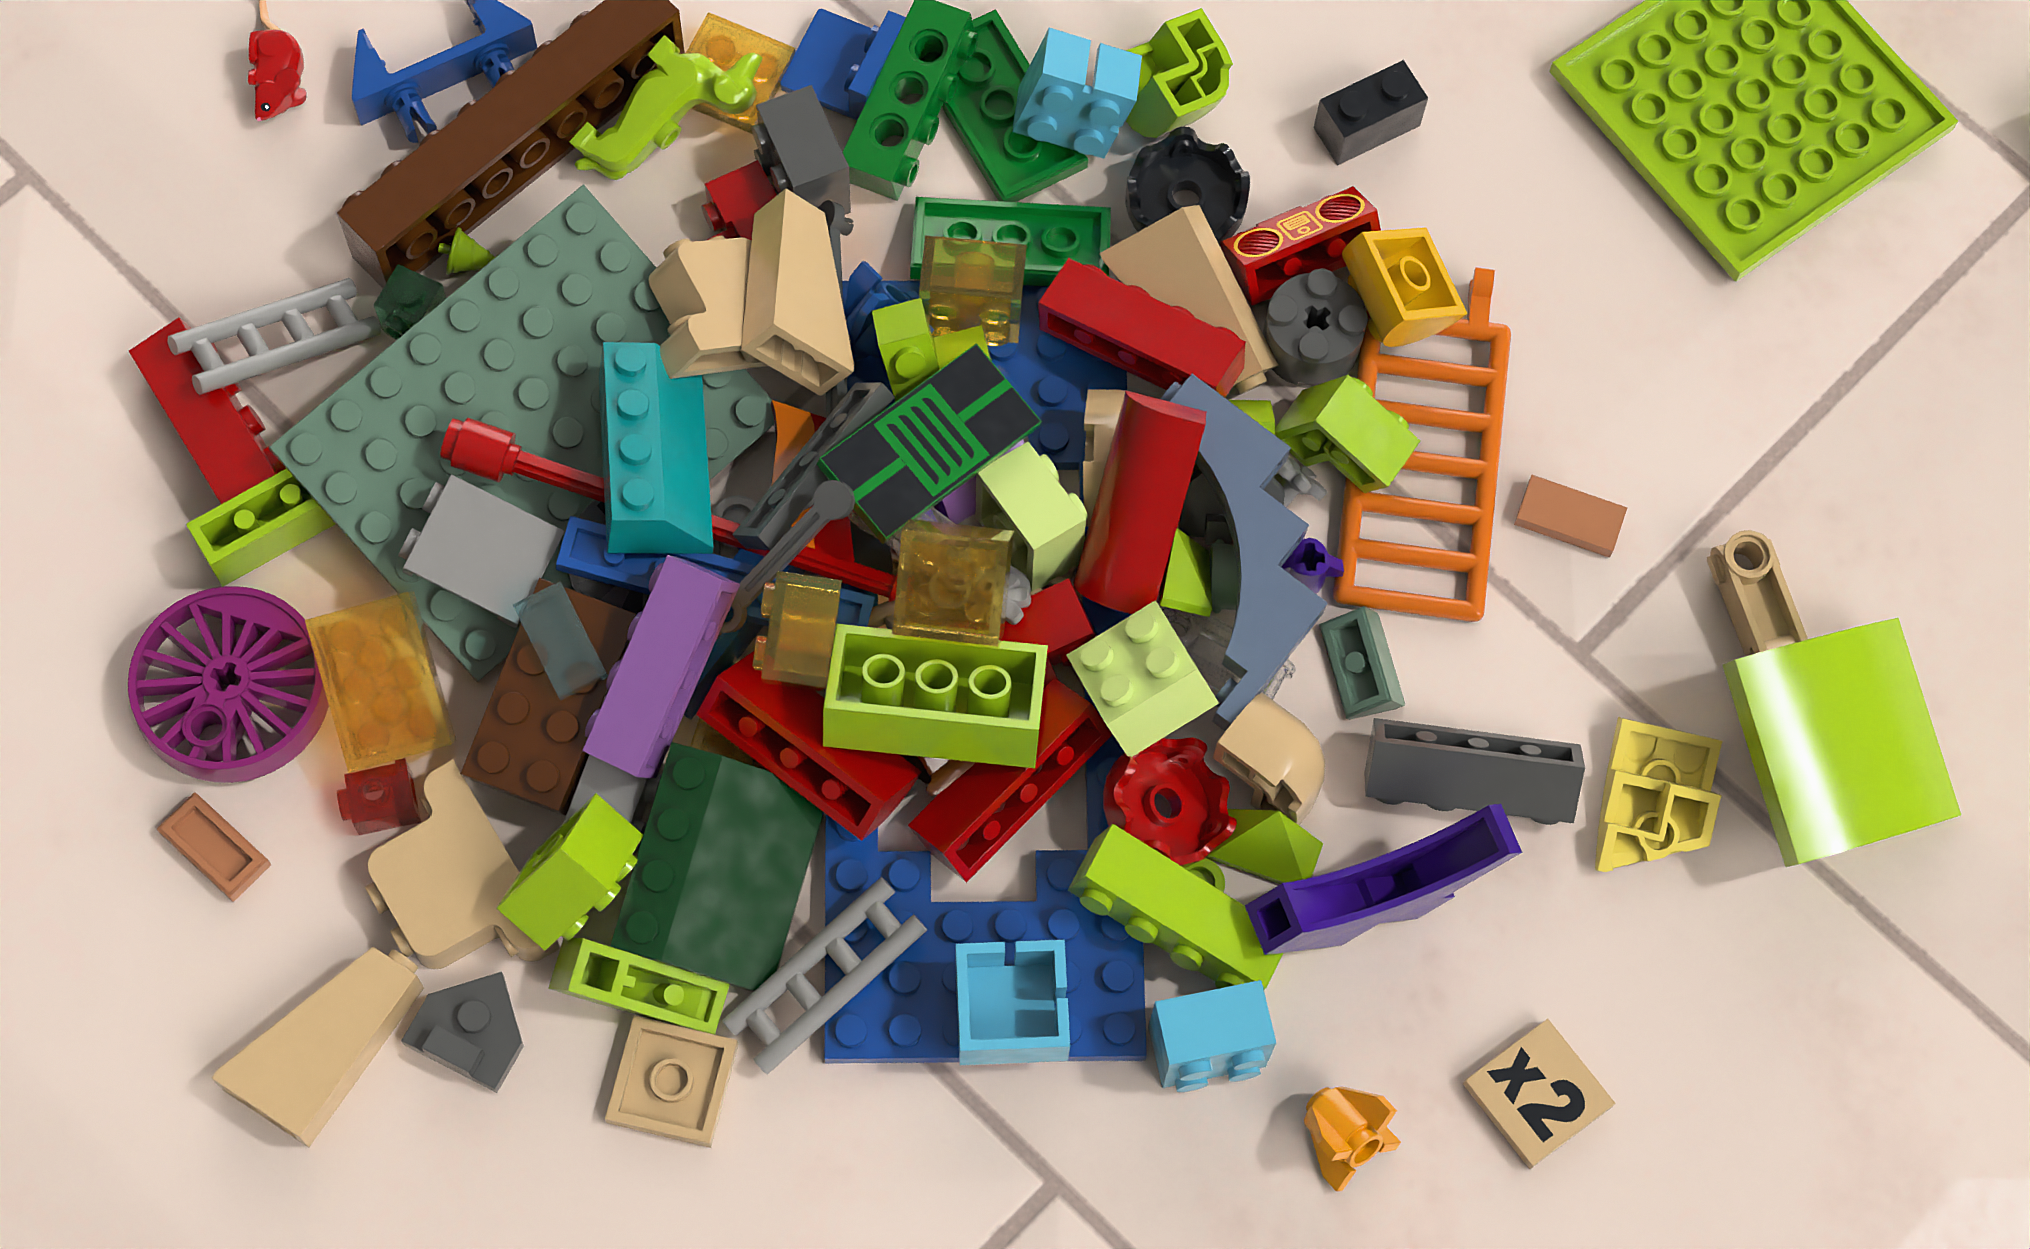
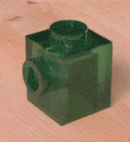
[374,264,446,340]

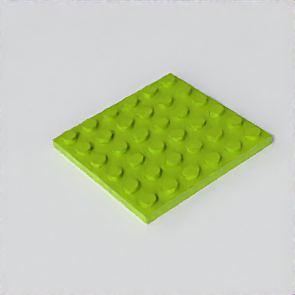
[1549,0,1958,282]

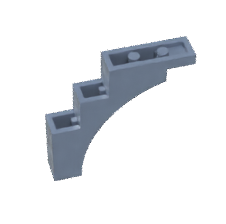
[1161,374,1328,731]

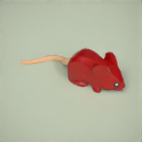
[248,0,307,121]

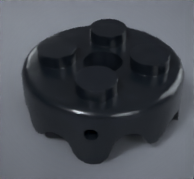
[1125,126,1250,246]

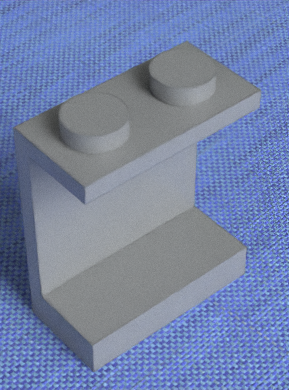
[398,474,565,628]

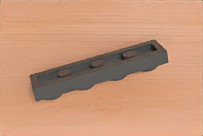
[732,382,895,550]

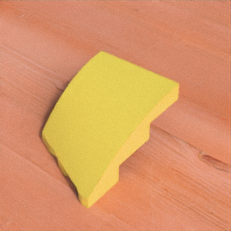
[1595,717,1722,872]

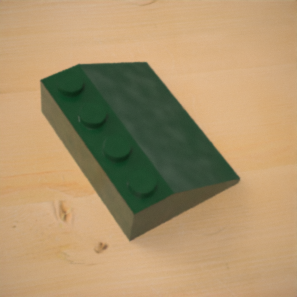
[610,742,824,992]

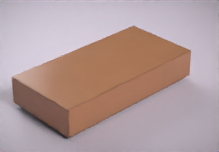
[1514,475,1628,558]
[157,792,271,902]

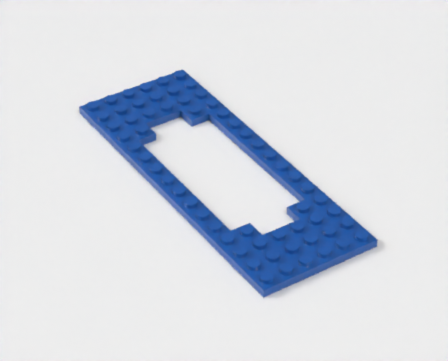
[824,280,1147,1064]

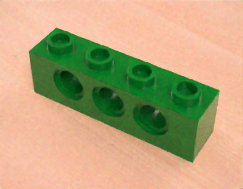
[842,0,978,201]

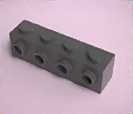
[1364,718,1585,825]

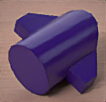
[1281,538,1344,594]

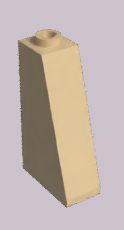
[741,189,854,396]
[1100,205,1278,394]
[212,947,424,1148]

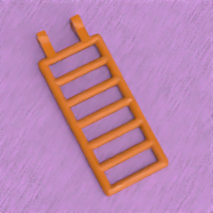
[1333,267,1511,622]

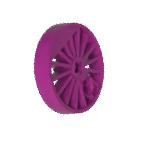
[128,586,332,783]

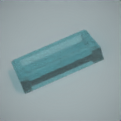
[513,581,608,700]

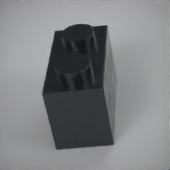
[1313,60,1428,166]

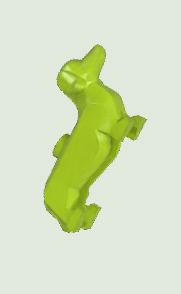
[570,35,763,180]

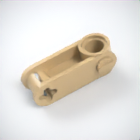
[1707,530,1808,656]

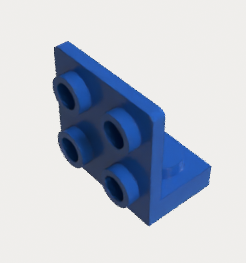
[780,9,906,120]

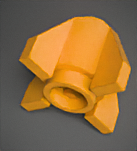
[1304,1086,1401,1192]

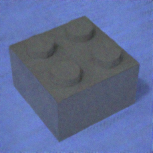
[752,85,851,215]

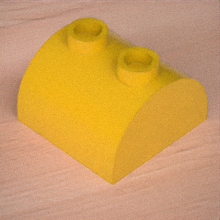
[1342,227,1467,347]

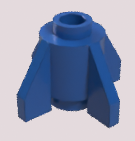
[844,261,934,358]

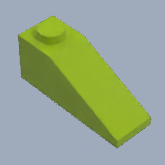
[548,938,730,1035]

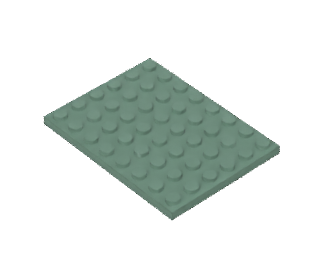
[269,184,775,682]

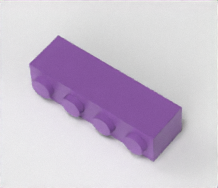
[582,555,740,778]

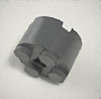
[1263,269,1368,386]

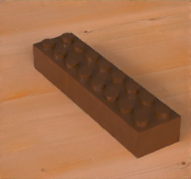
[337,0,685,296]

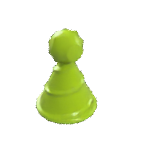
[438,227,498,275]

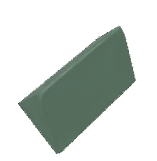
[1319,606,1405,720]

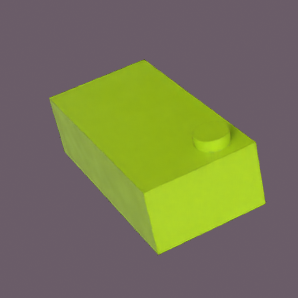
[823,624,1048,768]

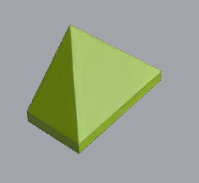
[1159,528,1212,617]
[1207,809,1323,884]

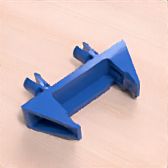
[352,0,537,143]

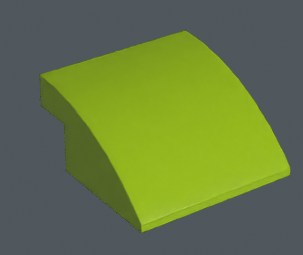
[1722,618,1961,867]

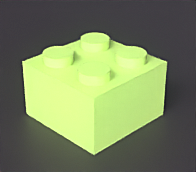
[975,442,1088,592]
[1066,600,1219,757]

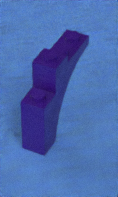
[1245,804,1523,955]

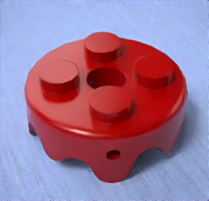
[1103,737,1237,868]

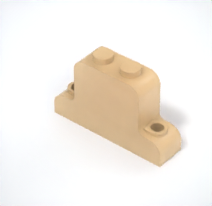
[649,236,769,379]
[365,760,561,969]

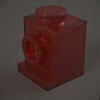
[337,758,421,835]

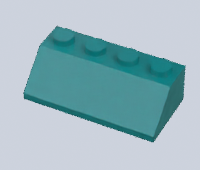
[599,342,714,554]

